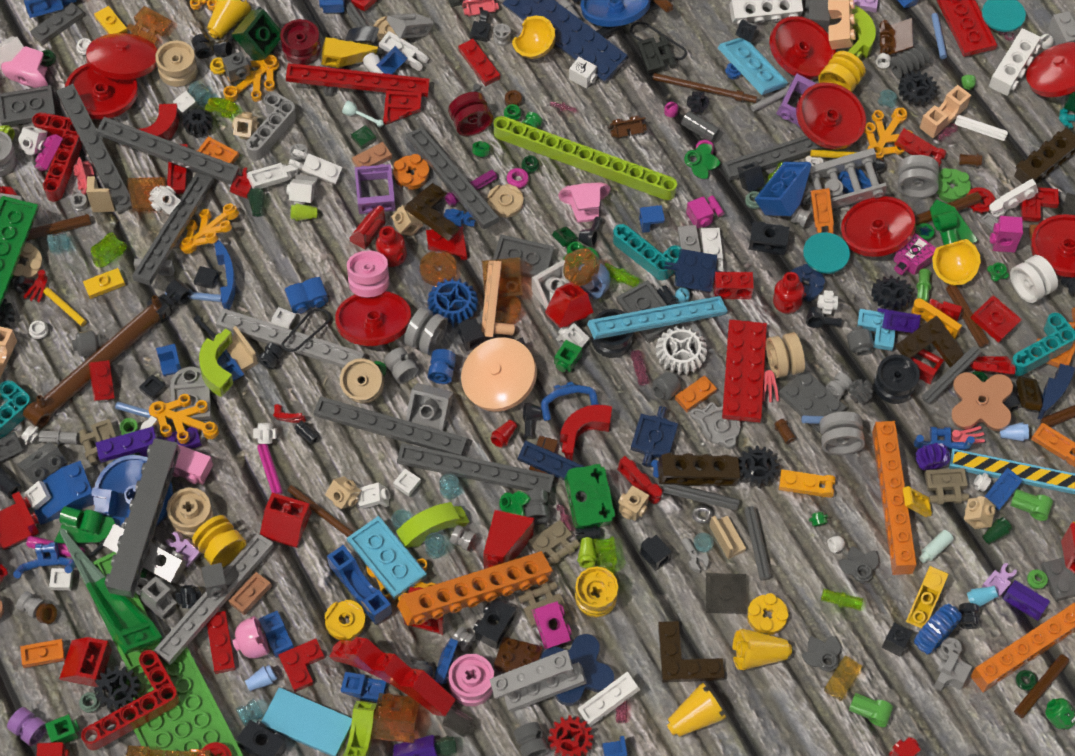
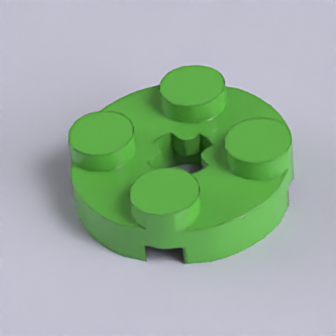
[937,168,971,203]

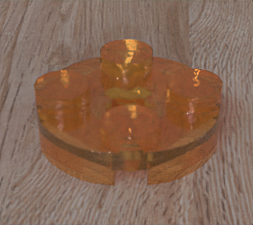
[563,248,600,286]
[419,251,457,287]
[495,290,521,324]

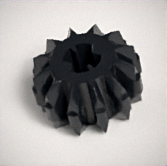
[182,107,214,137]

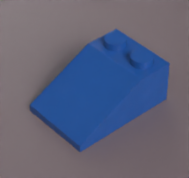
[755,162,812,216]
[34,461,94,525]

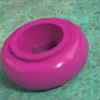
[506,168,529,189]

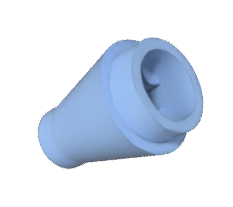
[1000,422,1029,442]
[245,665,277,692]

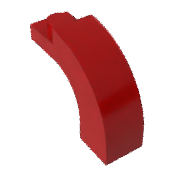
[124,103,179,146]
[560,405,612,461]

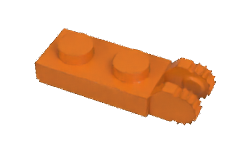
[810,188,834,234]
[1031,423,1075,467]

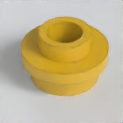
[210,57,225,75]

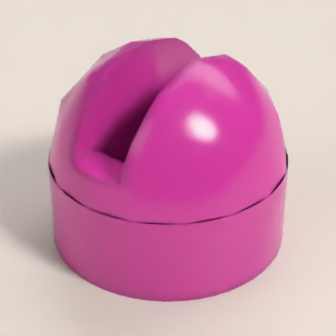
[664,102,679,118]

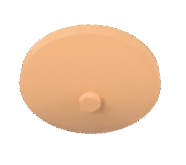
[461,338,537,412]

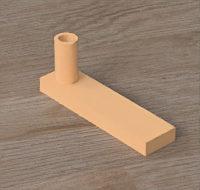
[481,261,515,337]

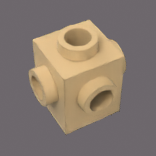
[232,112,260,139]
[391,205,424,236]
[325,476,361,509]
[618,486,649,522]
[964,496,996,529]

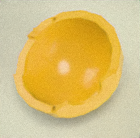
[512,15,555,59]
[932,239,981,285]

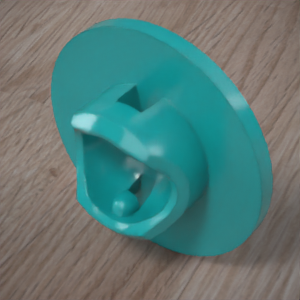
[982,0,1026,32]
[803,232,850,274]

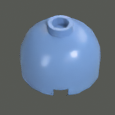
[573,261,611,300]

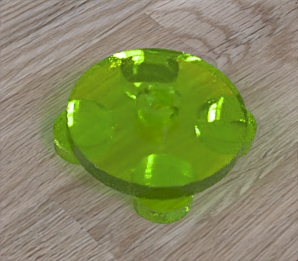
[205,97,239,118]

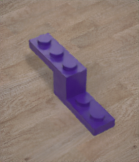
[96,426,202,463]

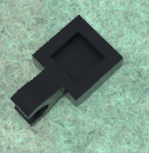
[470,10,491,42]

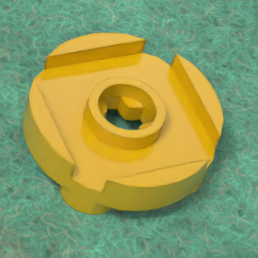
[747,593,788,635]
[325,600,366,641]

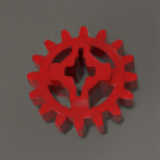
[548,715,594,756]

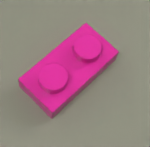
[35,135,63,171]

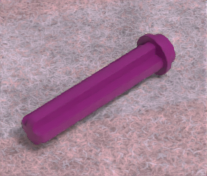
[445,170,497,206]

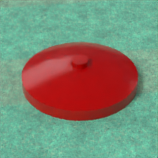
[769,16,836,80]
[86,33,157,80]
[1026,42,1075,97]
[65,63,138,120]
[796,82,866,150]
[841,196,916,257]
[1030,214,1075,277]
[335,291,411,346]

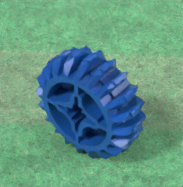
[427,277,478,326]
[914,604,962,654]

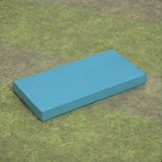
[718,38,788,95]
[346,516,427,600]
[261,687,352,756]

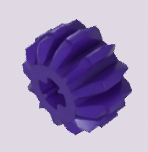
[916,443,950,470]

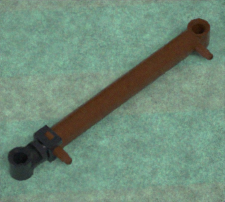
[23,279,192,429]

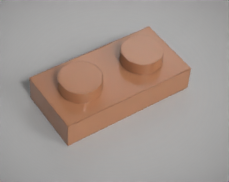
[352,142,392,167]
[229,572,272,615]

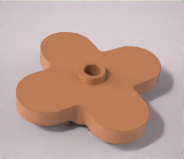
[952,372,1013,431]

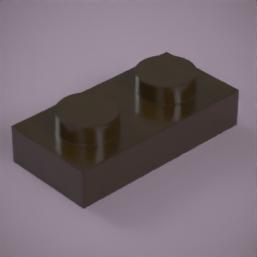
[1016,376,1043,411]

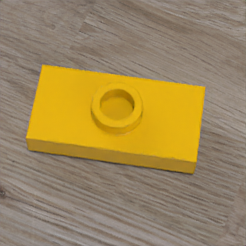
[94,6,128,34]
[83,268,125,299]
[903,486,932,517]

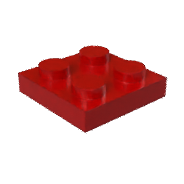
[970,295,1022,343]

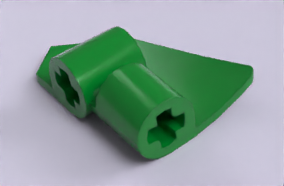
[930,199,978,245]
[54,506,115,544]

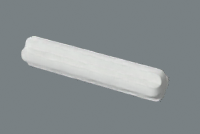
[955,115,1008,141]

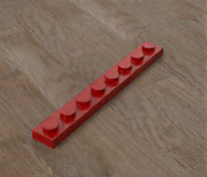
[286,63,430,97]

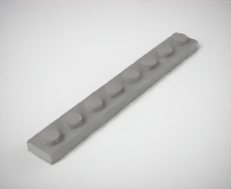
[216,308,365,368]
[154,533,274,665]

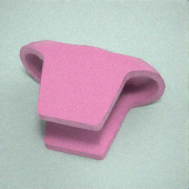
[1,46,48,88]
[558,182,611,223]

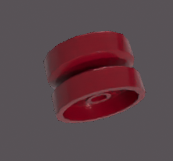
[280,19,321,65]
[448,92,493,136]

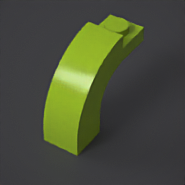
[848,5,876,59]
[199,328,233,398]
[396,502,469,548]
[343,701,377,756]

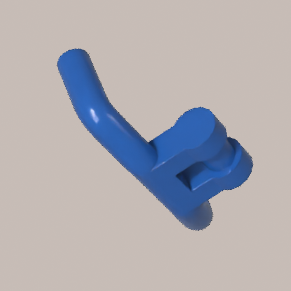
[541,382,599,421]
[914,427,975,450]
[13,542,76,578]

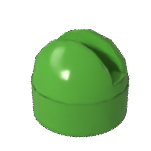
[961,75,976,90]

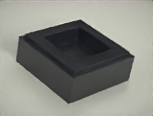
[194,266,218,289]
[139,374,167,401]

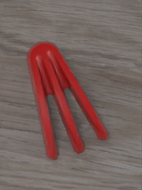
[24,270,48,303]
[273,404,306,423]

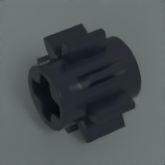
[687,91,709,113]
[176,585,201,608]

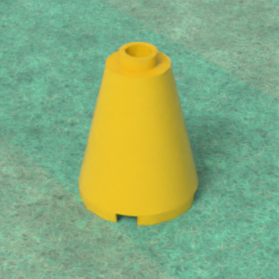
[207,0,252,39]
[732,629,792,670]
[666,683,726,737]

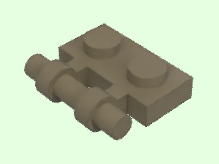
[79,419,116,466]
[924,468,969,505]
[528,520,580,566]
[518,581,569,628]

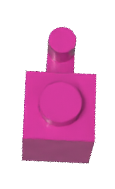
[686,195,724,229]

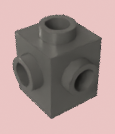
[222,51,252,82]

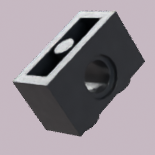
[748,221,790,255]
[473,599,516,649]
[236,719,287,756]

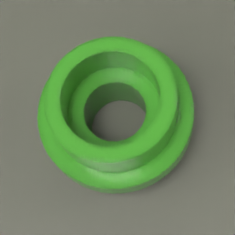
[1027,569,1048,589]

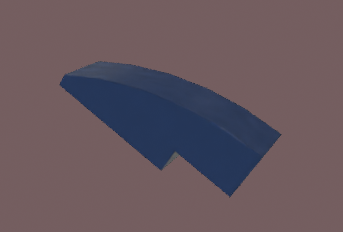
[1037,363,1075,419]

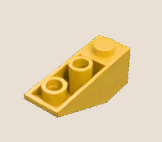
[321,37,378,68]
[906,565,949,629]

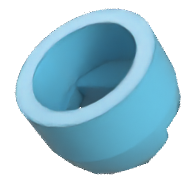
[675,287,690,303]

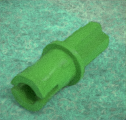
[916,269,931,302]

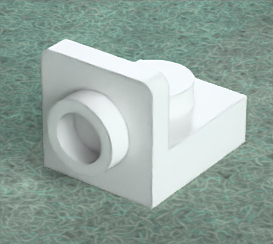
[173,91,198,115]
[556,322,589,348]
[358,482,390,509]

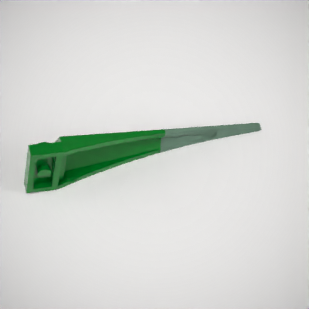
[60,528,162,655]

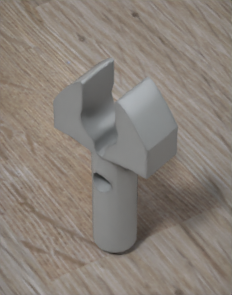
[682,538,709,573]

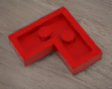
[1021,187,1059,222]
[278,638,324,693]

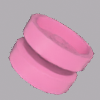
[347,250,390,297]
[449,654,494,706]

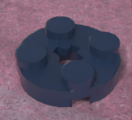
[791,264,825,301]

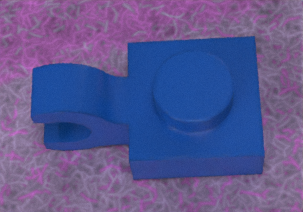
[443,209,475,227]

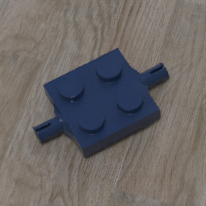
[664,249,723,292]
[630,406,678,467]

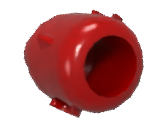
[376,226,407,267]
[773,272,806,314]

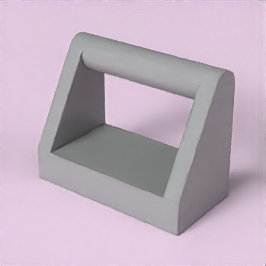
[387,13,434,39]

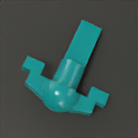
[1059,108,1075,128]

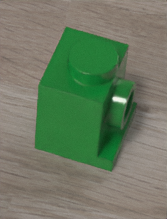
[554,340,582,372]
[45,714,80,744]

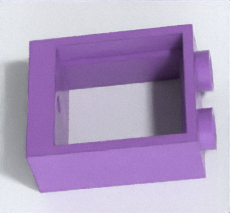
[776,74,816,127]
[354,164,395,214]

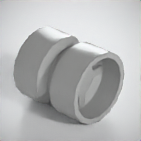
[384,347,418,384]

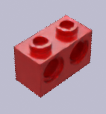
[713,272,754,300]

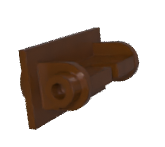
[608,115,647,139]

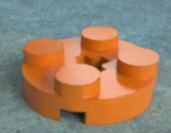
[393,154,430,190]

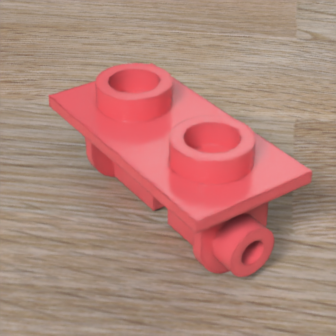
[462,0,499,17]
[73,157,94,195]

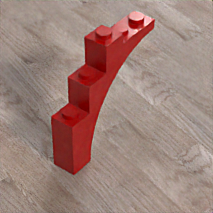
[329,637,456,716]

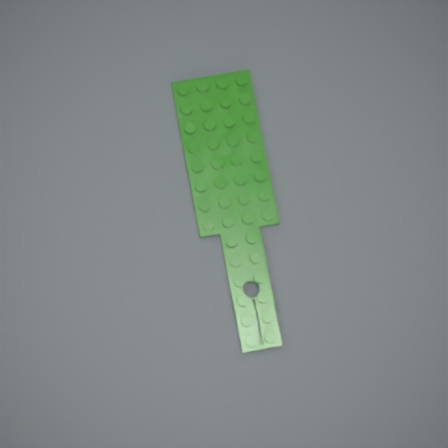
[78,552,243,756]

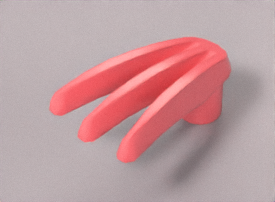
[762,370,779,403]
[951,426,985,444]

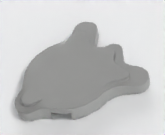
[690,402,741,449]

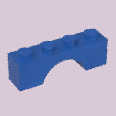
[327,545,392,625]

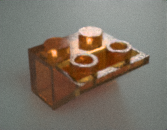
[482,258,523,297]
[372,693,420,743]

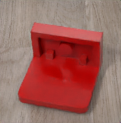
[0,492,39,550]

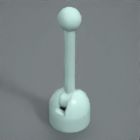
[342,100,384,127]

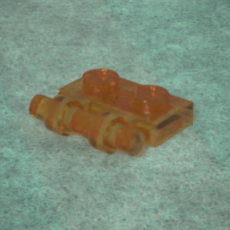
[127,6,173,45]

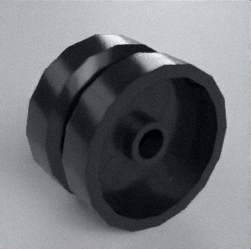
[591,309,634,358]
[873,354,919,404]

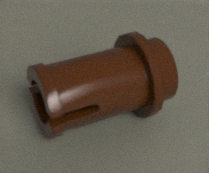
[959,153,982,167]
[774,418,796,444]

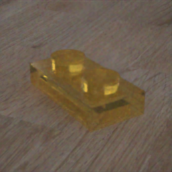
[823,656,863,701]

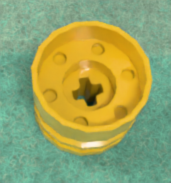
[818,51,866,92]
[192,515,246,567]
[575,566,618,618]

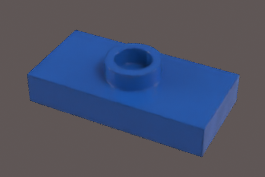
[984,468,1023,511]

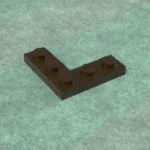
[404,183,460,241]
[895,316,964,368]
[658,621,724,683]

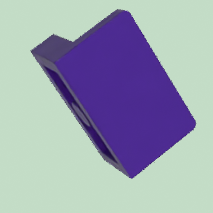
[877,308,921,333]
[1003,580,1050,621]
[393,735,438,756]

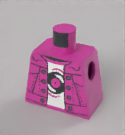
[894,233,936,275]

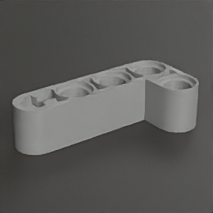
[246,92,296,161]

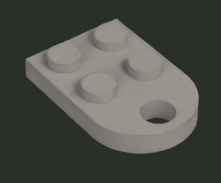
[170,367,211,423]

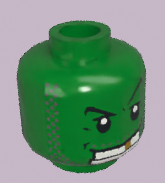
[1045,698,1075,729]

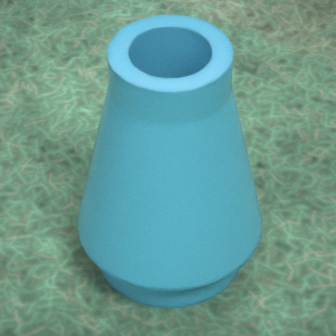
[967,585,999,607]

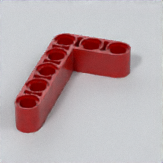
[32,113,83,202]
[81,650,179,750]

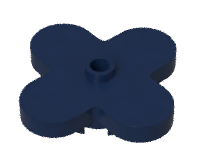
[541,634,614,706]

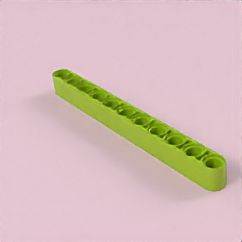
[493,116,677,200]

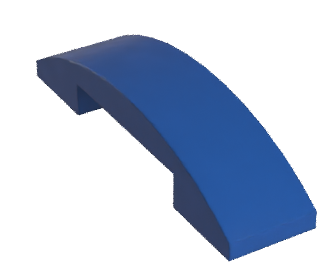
[215,240,236,310]

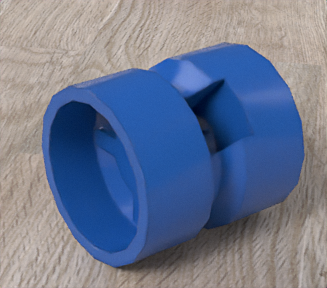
[428,349,456,384]

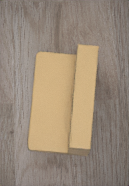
[86,176,115,212]
[227,326,258,372]
[709,515,746,559]

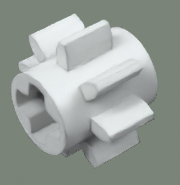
[817,290,838,314]
[253,423,277,444]

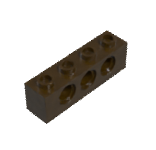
[1014,128,1075,185]
[657,453,740,486]

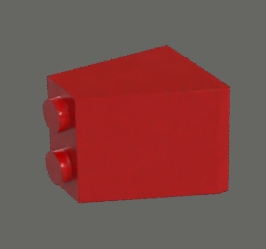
[483,510,534,569]

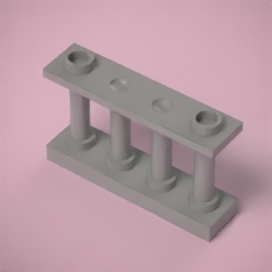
[807,148,887,209]
[489,649,587,712]

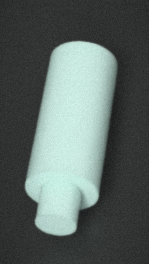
[919,530,954,563]

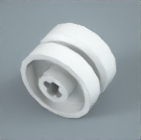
[1010,255,1058,303]

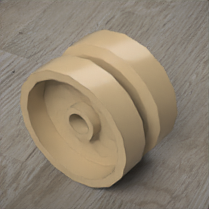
[155,40,198,87]
[766,332,805,378]
[340,358,385,404]
[167,487,214,539]

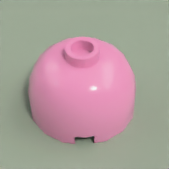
[233,616,270,659]

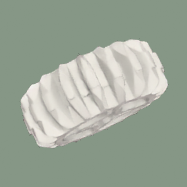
[656,326,707,375]

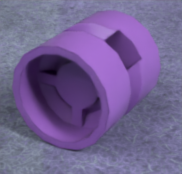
[7,707,47,746]

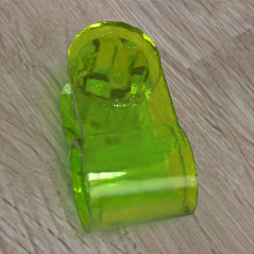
[90,232,127,268]
[593,536,617,574]

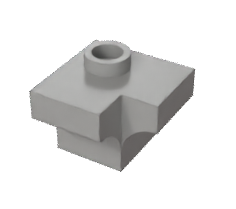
[140,576,177,619]
[934,651,972,691]

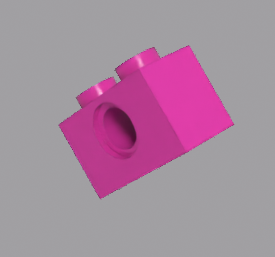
[990,216,1023,253]
[531,601,572,649]

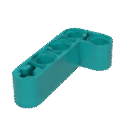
[613,224,682,281]
[1011,313,1075,376]
[0,380,32,439]

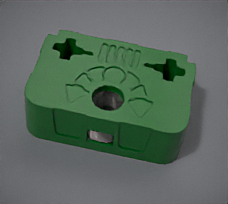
[564,464,615,528]

